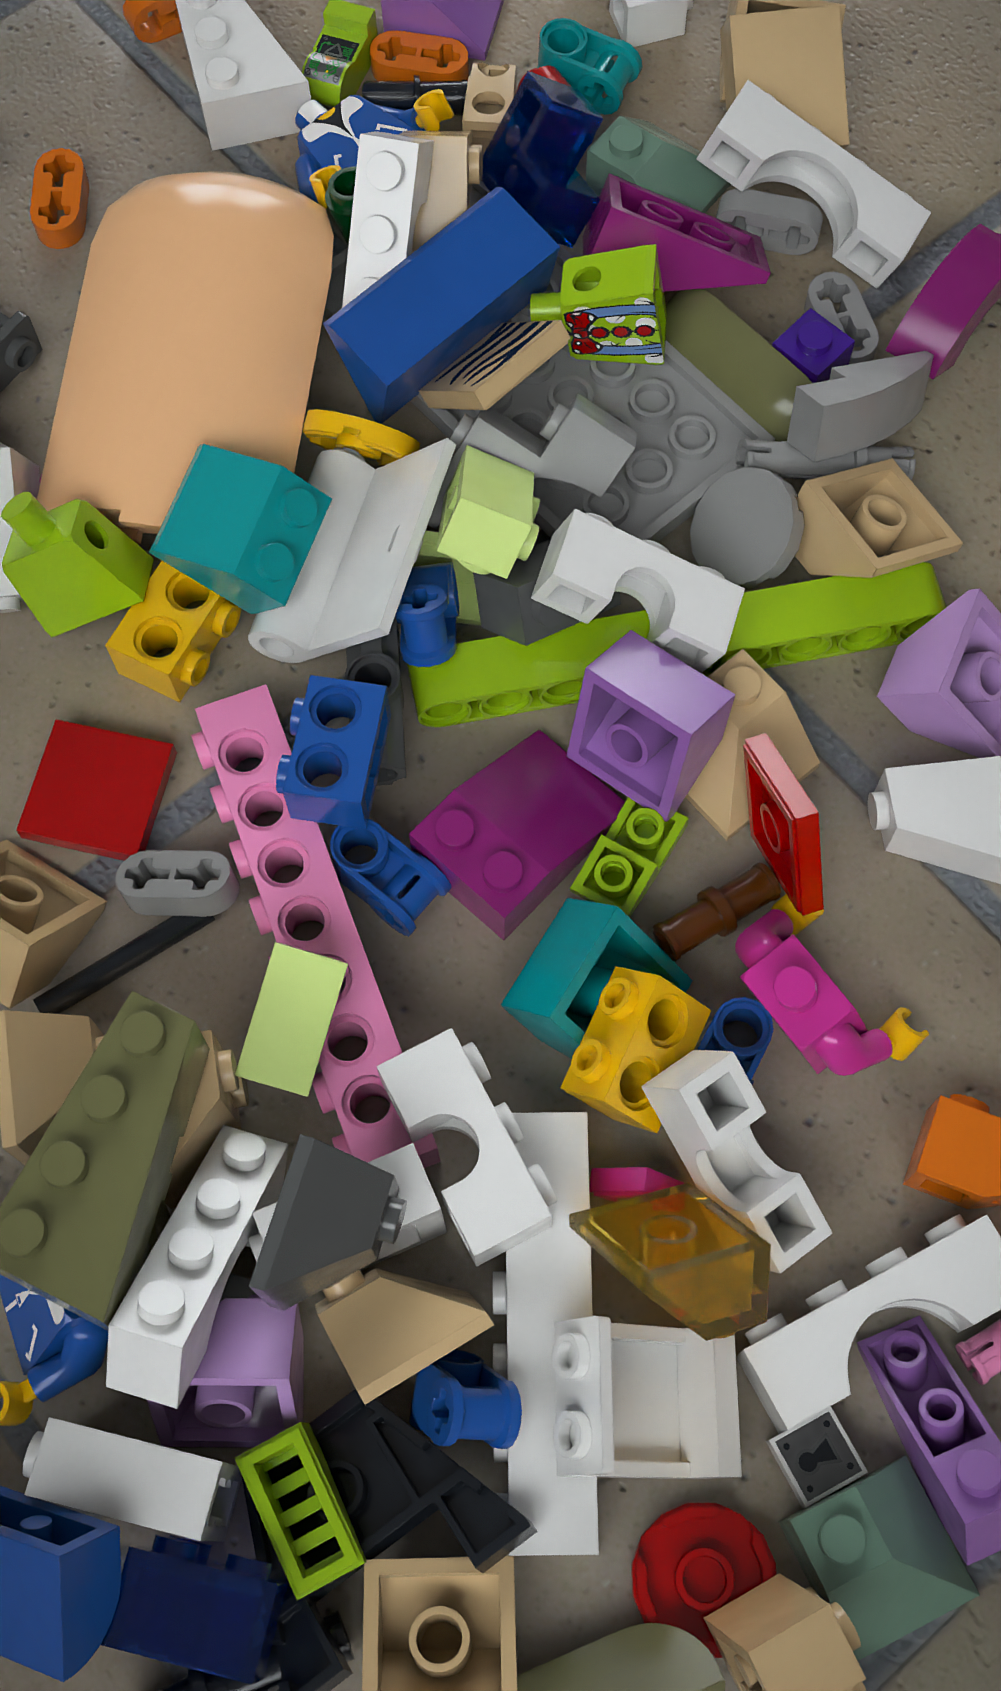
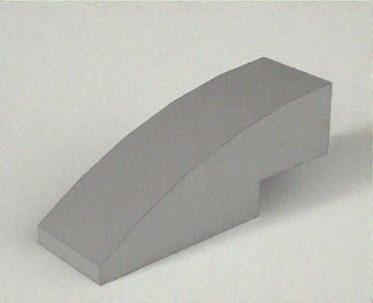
[787,351,934,463]

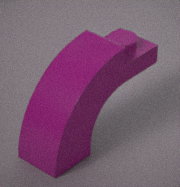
[885,224,1001,379]

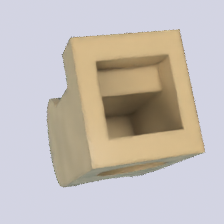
[462,62,517,167]

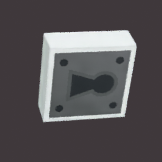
[766,1406,868,1508]

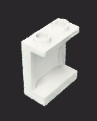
[552,1316,742,1479]

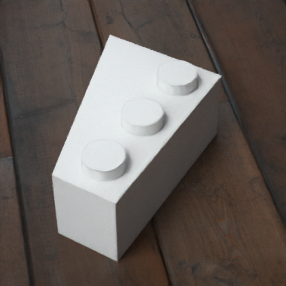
[175,0,311,151]

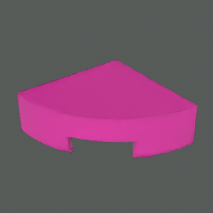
[589,1167,686,1209]

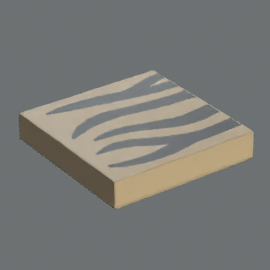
[419,320,571,410]

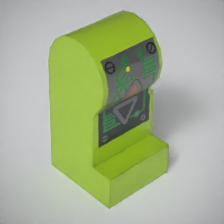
[302,0,378,107]

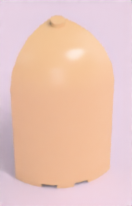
[37,171,334,544]

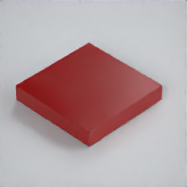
[16,719,177,861]
[743,733,824,916]

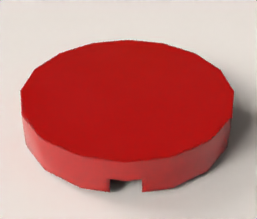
[631,1503,777,1658]

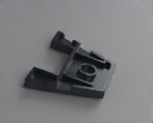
[241,1389,538,1691]

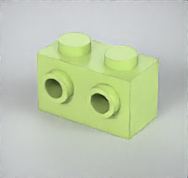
[437,445,540,579]

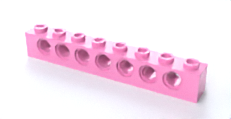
[191,684,441,1168]

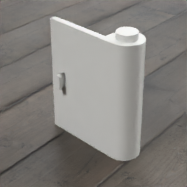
[248,438,456,663]

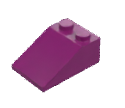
[582,173,771,292]
[409,729,625,940]

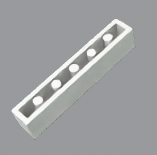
[493,1112,599,1556]

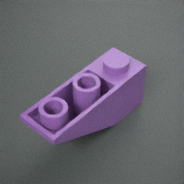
[857,1315,1001,1566]

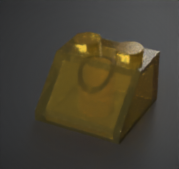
[569,1182,771,1341]

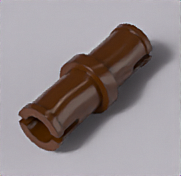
[652,862,781,962]

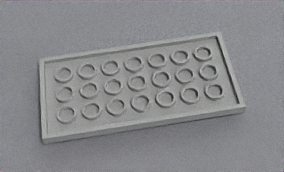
[323,176,775,543]

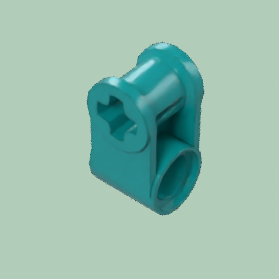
[537,18,642,115]

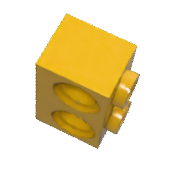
[105,560,241,703]
[560,966,711,1133]

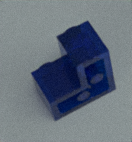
[482,71,603,248]
[101,1534,288,1685]

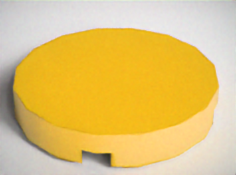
[302,409,421,466]

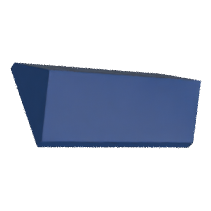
[323,187,560,424]

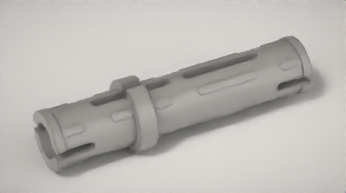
[735,438,916,480]

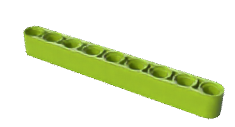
[407,562,947,727]

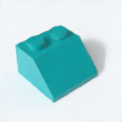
[149,444,332,614]
[501,898,693,1059]

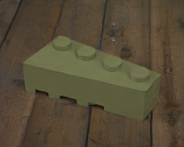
[0,991,210,1331]

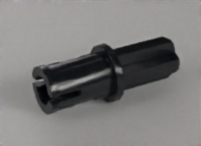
[362,75,468,117]

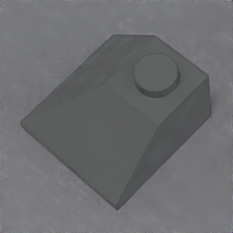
[249,1134,407,1311]

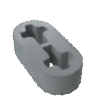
[716,188,823,255]
[804,272,879,364]
[115,850,240,917]

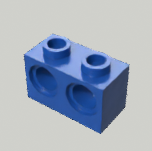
[276,675,391,830]

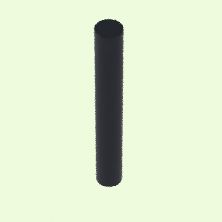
[33,916,215,1014]

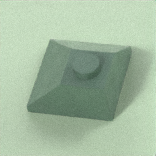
[585,116,731,213]
[778,1456,980,1661]

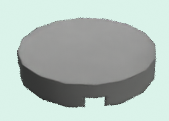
[690,467,804,590]

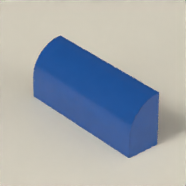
[0,1486,121,1682]

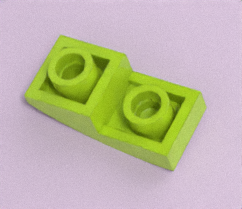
[570,797,689,917]

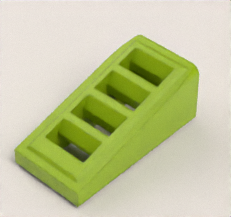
[235,1422,367,1600]

